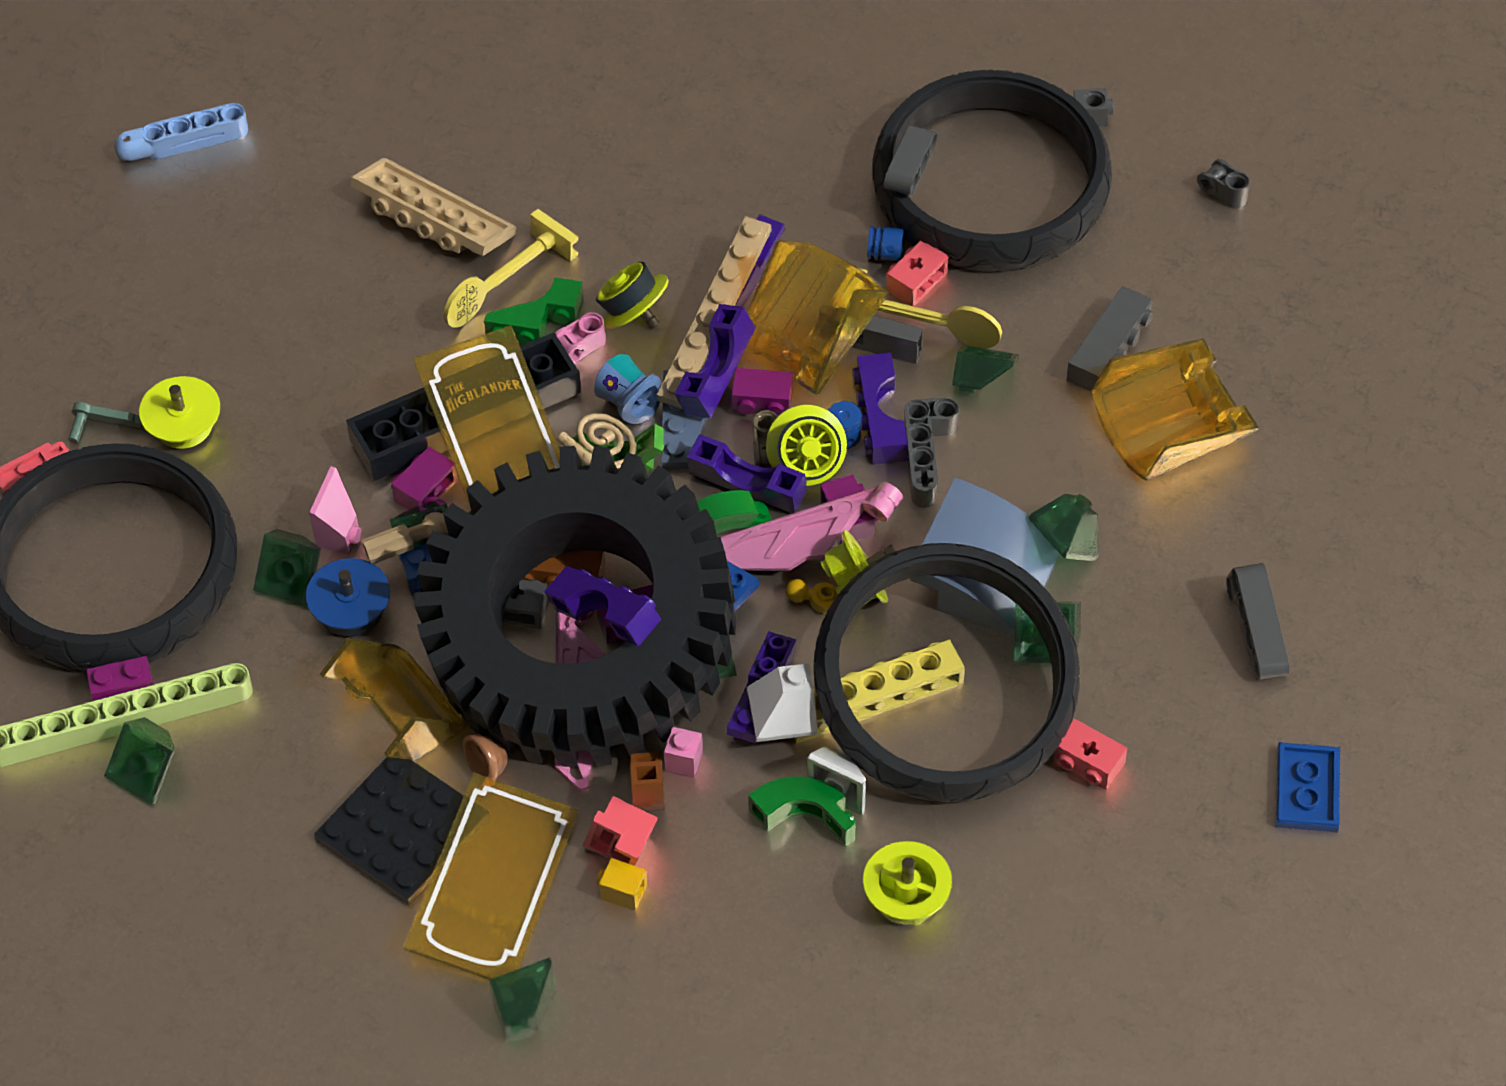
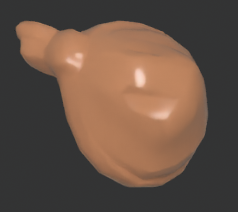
[463,733,507,799]

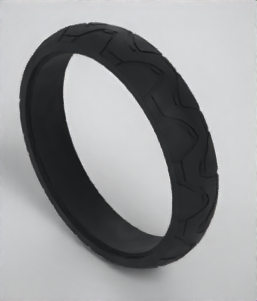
[872,70,1112,272]
[0,443,237,672]
[813,543,1080,802]

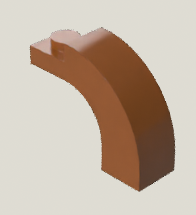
[630,752,665,811]

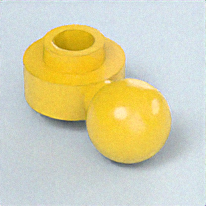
[786,579,838,614]

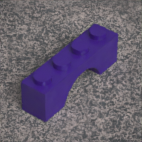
[674,304,755,419]
[852,353,908,465]
[687,434,807,513]
[544,566,661,646]

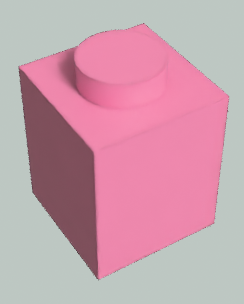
[664,727,703,778]

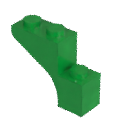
[484,277,583,345]

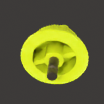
[821,530,896,604]
[863,841,952,925]

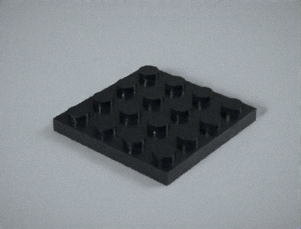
[314,749,490,906]

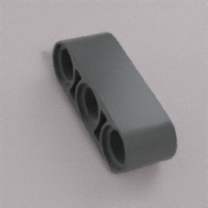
[884,125,937,196]

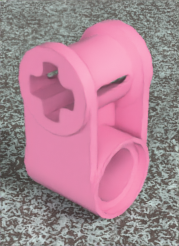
[555,313,606,364]

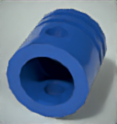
[867,226,904,262]
[828,401,862,449]

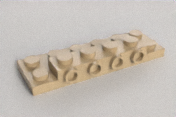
[350,158,516,256]

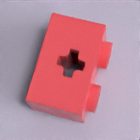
[886,241,948,306]
[1054,719,1127,790]

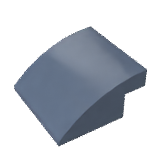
[910,477,1063,639]

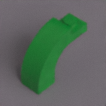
[697,490,772,535]
[748,776,856,847]

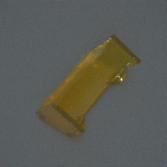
[320,638,466,760]

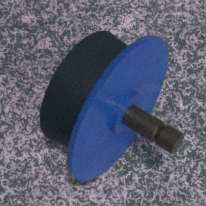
[306,558,390,636]

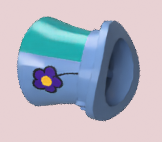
[594,354,662,424]

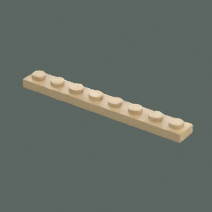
[657,216,772,409]

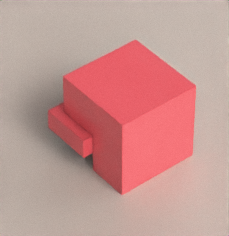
[582,796,658,866]

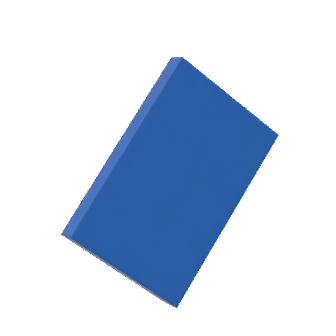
[1275,742,1340,833]

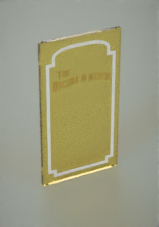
[413,326,560,509]
[403,772,579,988]

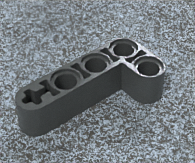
[904,398,959,508]
[1226,563,1289,680]

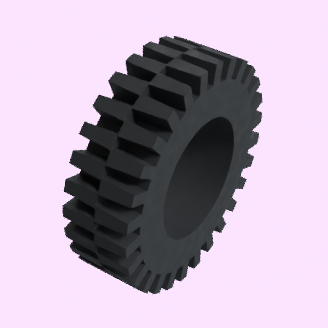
[415,446,737,768]

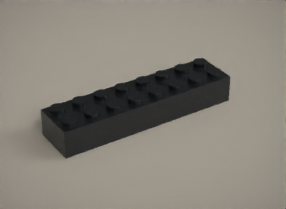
[346,332,581,481]

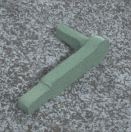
[68,402,144,444]

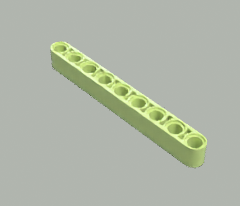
[0,663,253,767]

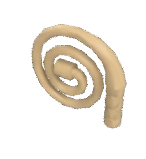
[557,413,637,469]

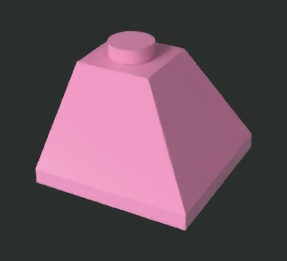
[309,466,361,554]

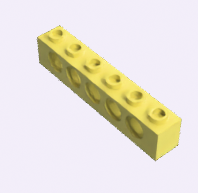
[794,640,965,744]

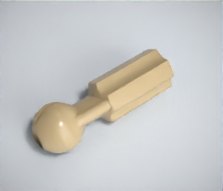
[362,512,448,564]

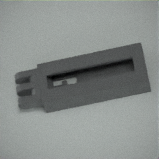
[820,306,923,364]

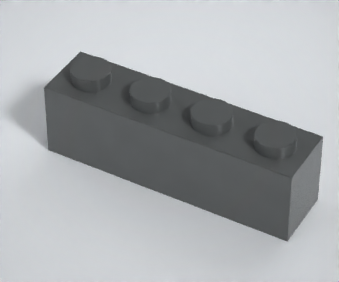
[1066,285,1154,394]

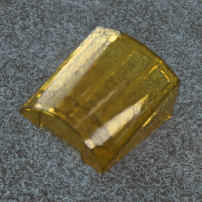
[745,240,890,394]
[1091,338,1259,481]

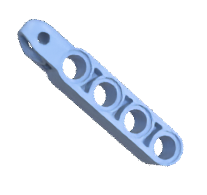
[115,103,248,162]

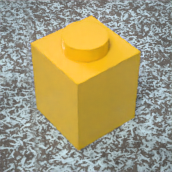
[596,858,647,911]

